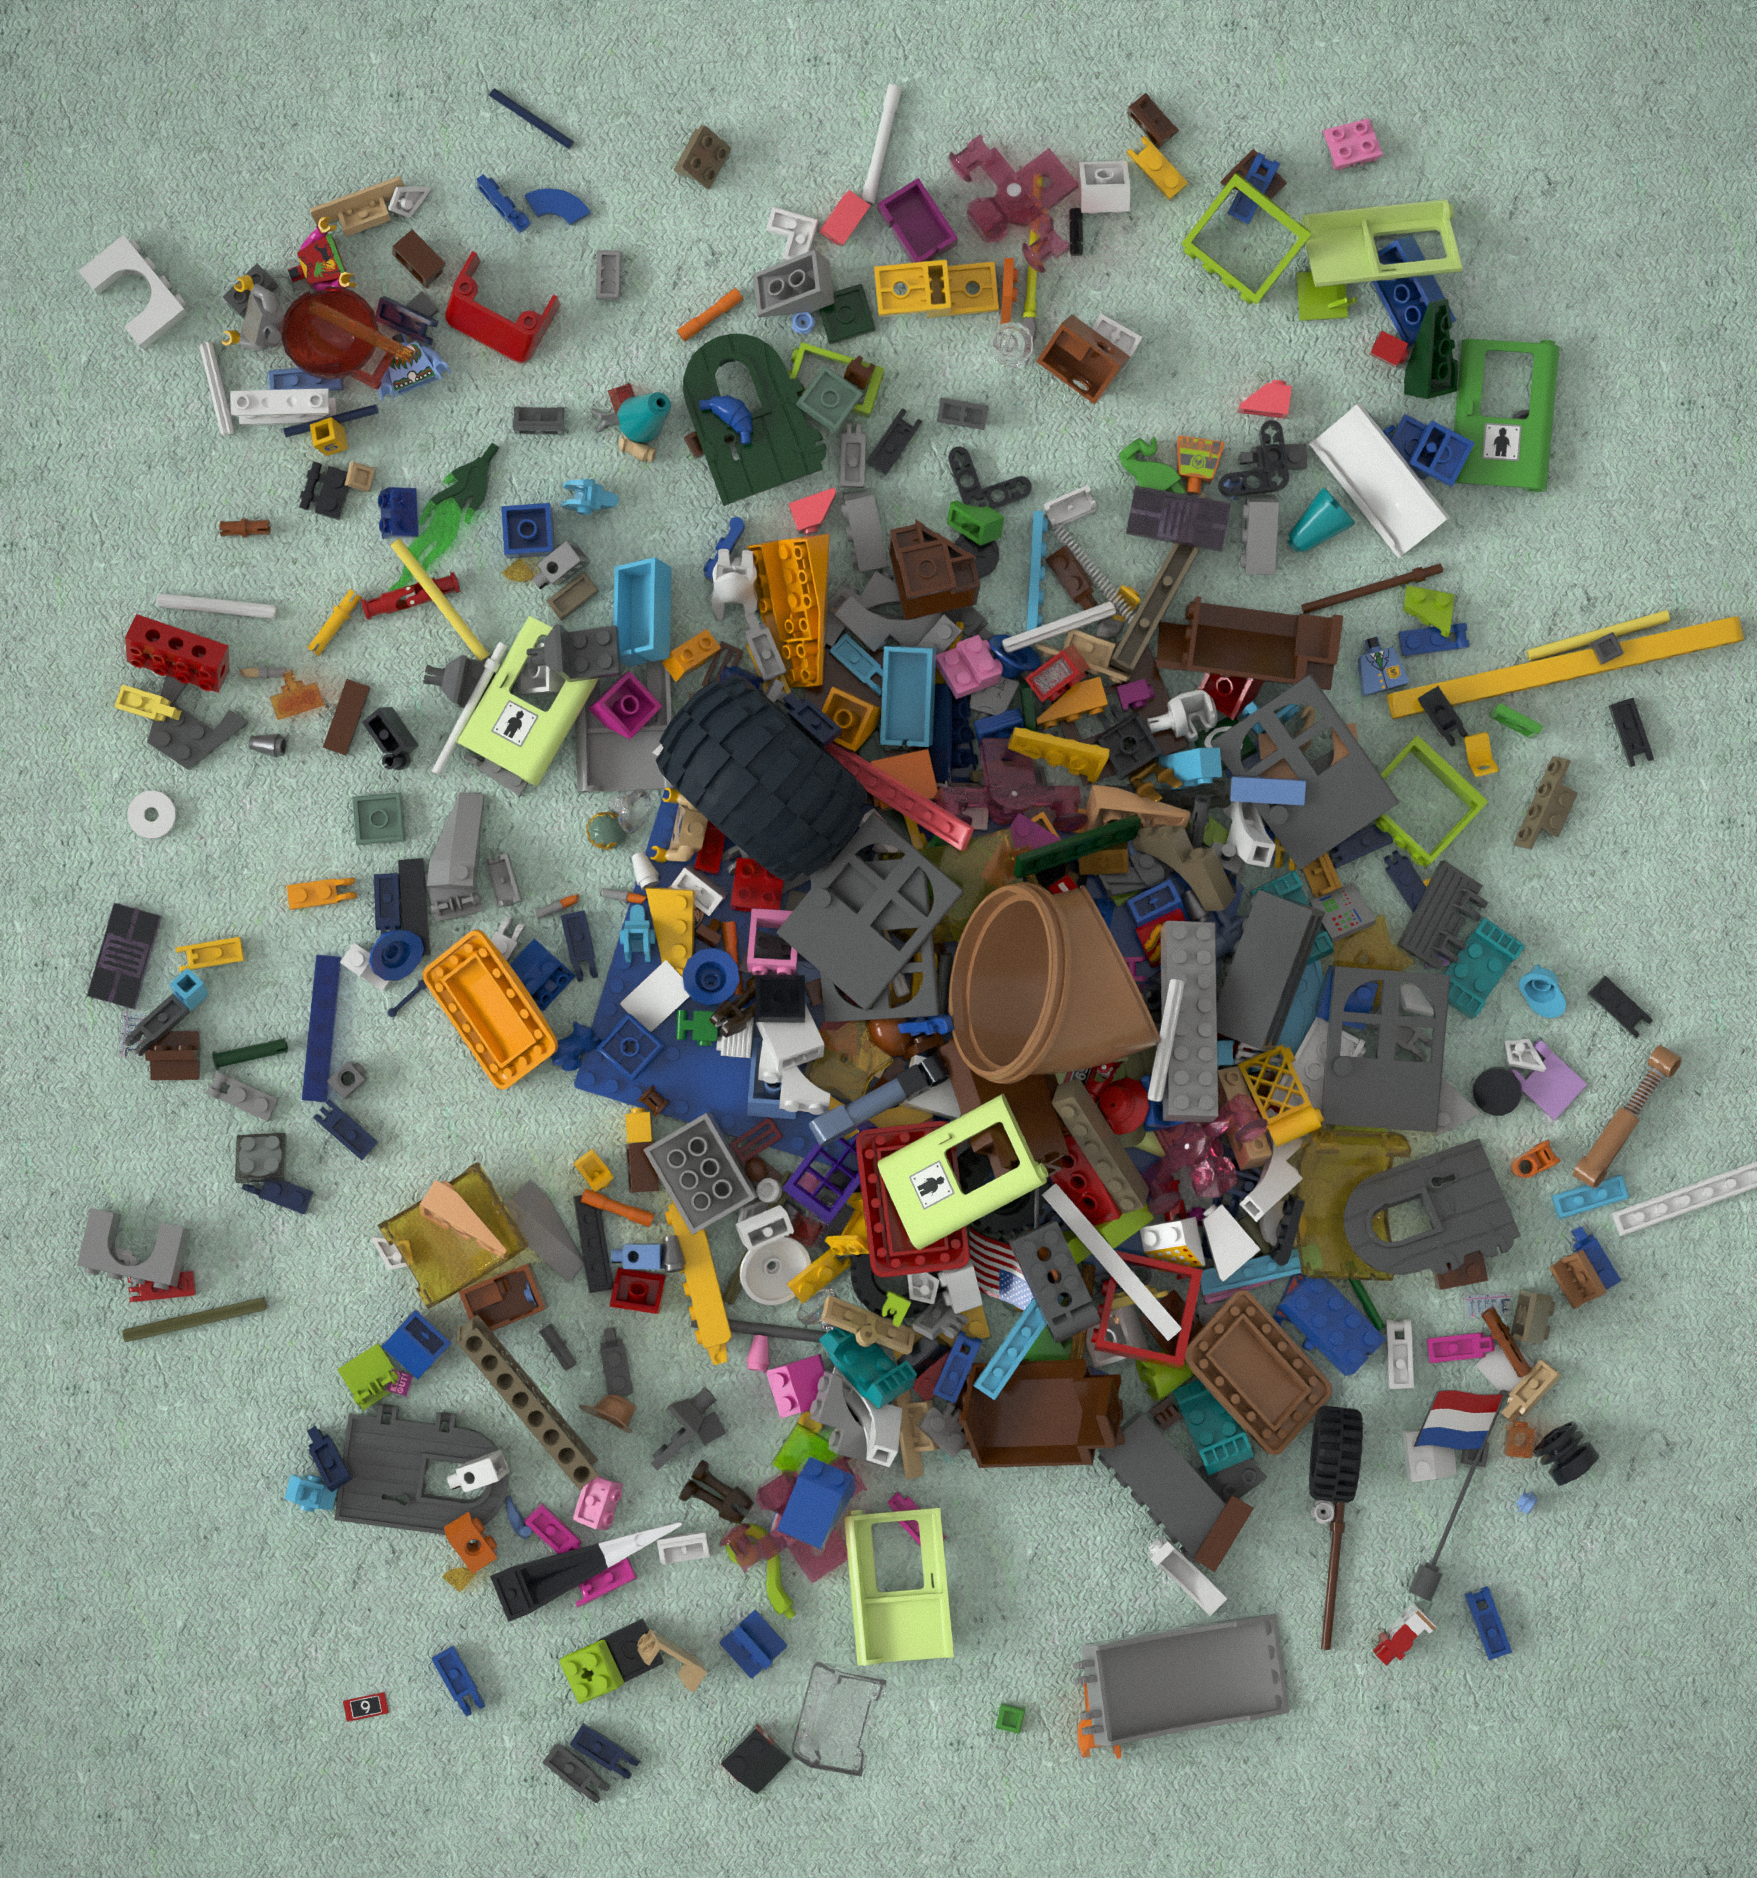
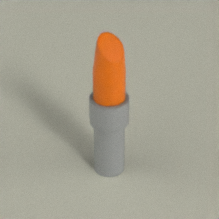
[602,888,647,904]
[535,894,579,920]

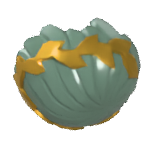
[586,812,627,850]

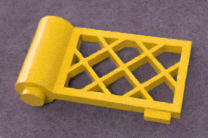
[1238,1044,1324,1148]

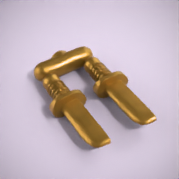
[1128,761,1183,802]

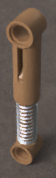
[1573,1045,1682,1189]

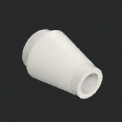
[631,852,660,890]

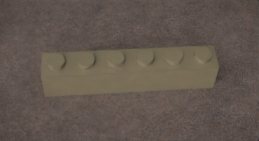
[1052,1079,1149,1214]

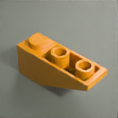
[1036,677,1108,729]

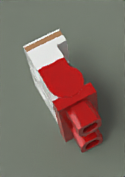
[1373,1602,1436,1666]

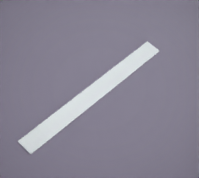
[1042,1183,1182,1341]

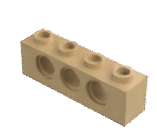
[1217,1066,1272,1170]

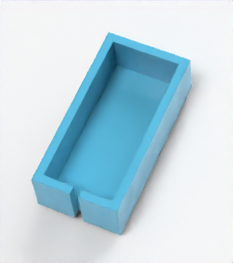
[613,557,671,667]
[880,645,937,747]

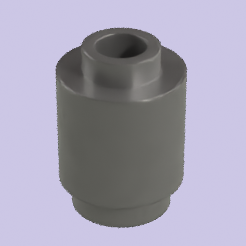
[1180,889,1212,922]

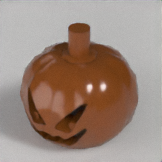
[861,1004,917,1057]

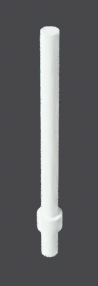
[432,642,508,775]

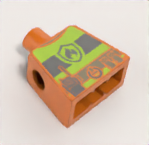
[1176,435,1224,495]

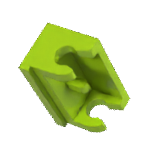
[882,1290,911,1327]

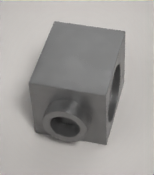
[327,1061,368,1099]

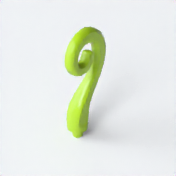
[726,1523,797,1620]

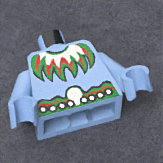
[378,333,452,401]

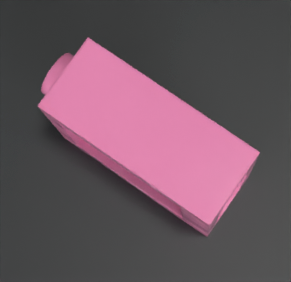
[747,909,799,975]

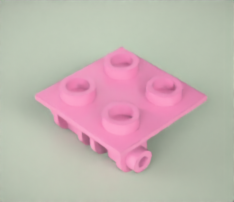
[1322,118,1383,171]

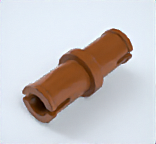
[219,518,271,538]

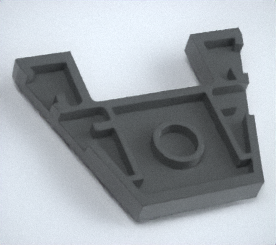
[147,675,249,770]

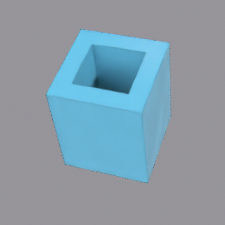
[169,968,209,1011]

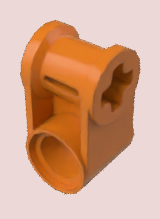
[1511,1139,1561,1178]

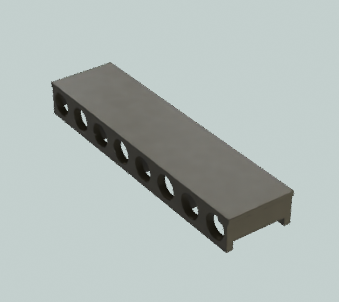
[457,1314,599,1491]

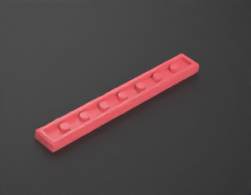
[825,741,974,850]

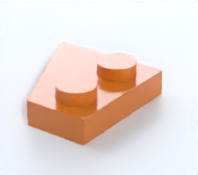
[1000,258,1018,326]

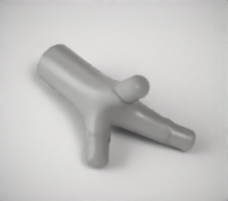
[590,408,620,432]

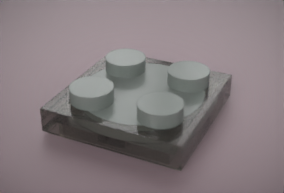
[235,1133,287,1183]

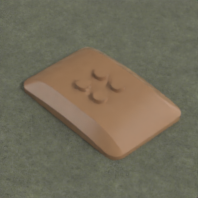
[1184,1290,1332,1455]

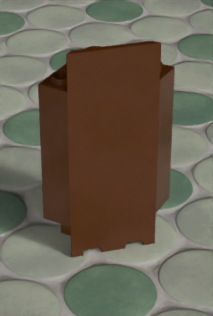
[889,519,980,620]
[1156,596,1343,690]
[940,1038,1070,1179]
[951,1359,1125,1468]

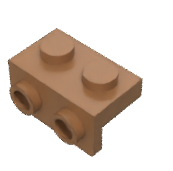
[1550,1249,1607,1309]

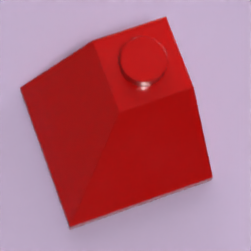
[1198,674,1264,720]

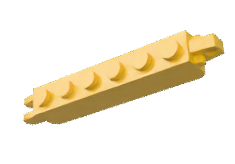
[665,1199,732,1365]

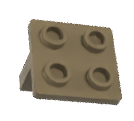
[674,125,731,189]

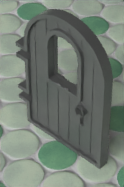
[334,1404,509,1535]

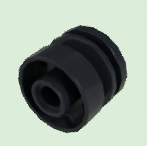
[1533,1421,1599,1486]

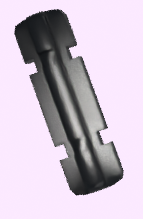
[1069,208,1083,256]

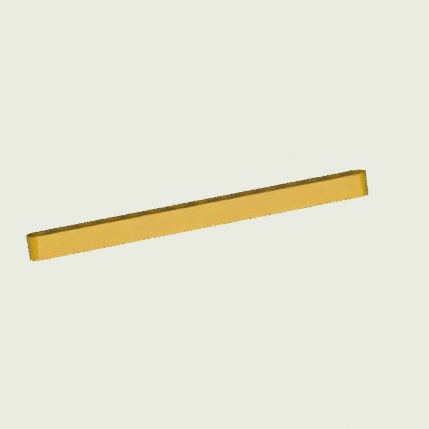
[1386,616,1744,719]

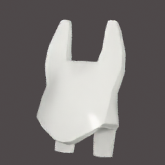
[711,549,758,620]

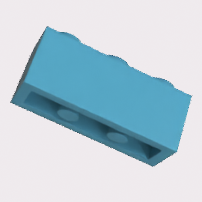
[1159,748,1222,790]

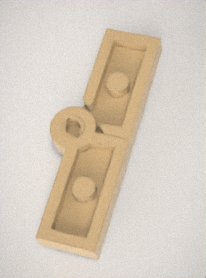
[821,1296,916,1355]

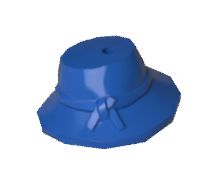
[988,634,1041,679]
[369,930,424,981]
[682,948,740,1006]

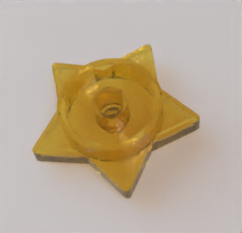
[1332,914,1414,1007]
[808,1020,895,1102]

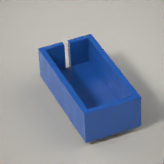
[1276,1269,1386,1376]

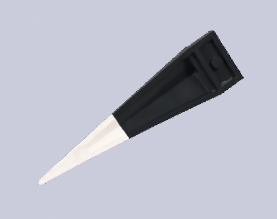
[490,1522,683,1622]

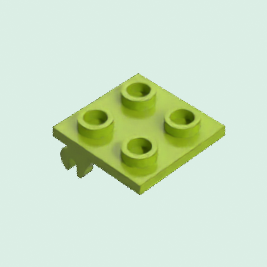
[1296,271,1357,321]

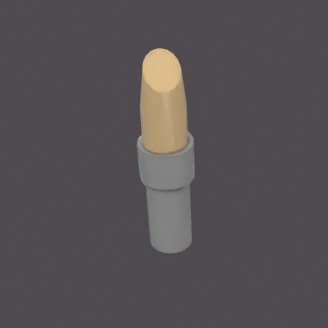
[239,667,287,679]

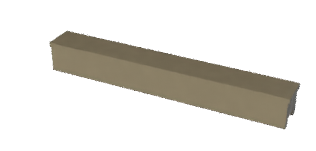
[1110,492,1224,675]

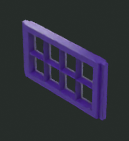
[782,1104,878,1225]

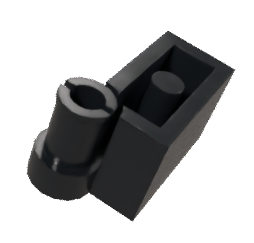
[362,707,419,770]

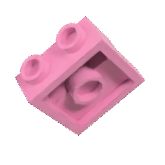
[936,635,1003,699]

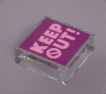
[384,1367,414,1398]

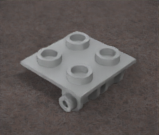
[424,874,483,922]

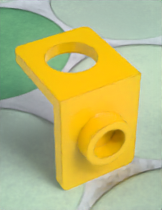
[1111,585,1141,622]
[1464,732,1499,777]

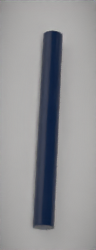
[489,88,574,149]
[283,404,379,438]

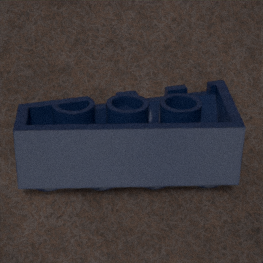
[928,684,979,783]

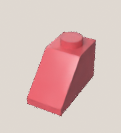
[1238,380,1292,419]
[789,487,836,536]

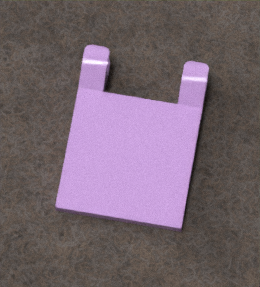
[1511,1041,1587,1120]

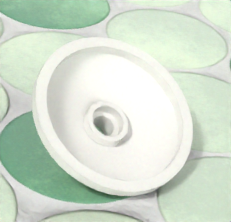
[740,1236,811,1305]

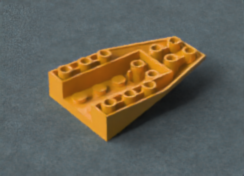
[748,534,829,688]

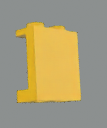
[825,1192,869,1256]

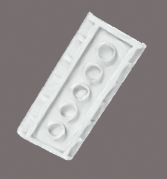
[1309,403,1450,558]

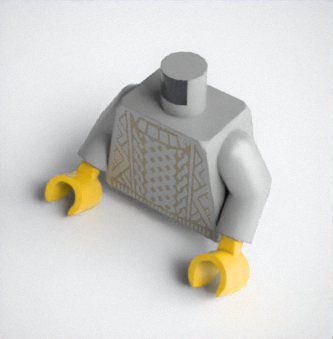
[222,275,284,351]

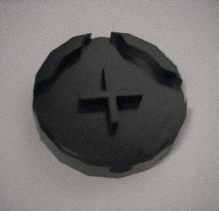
[954,534,999,579]
[1473,1067,1522,1116]

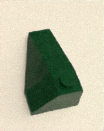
[1404,299,1458,399]

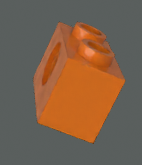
[444,1511,498,1574]

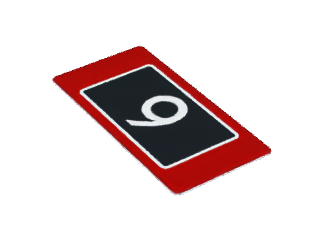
[343,1692,389,1722]

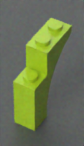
[1062,1203,1154,1265]

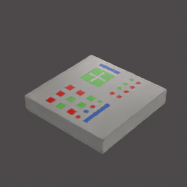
[1309,883,1376,942]

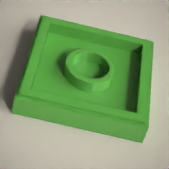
[1489,703,1543,739]

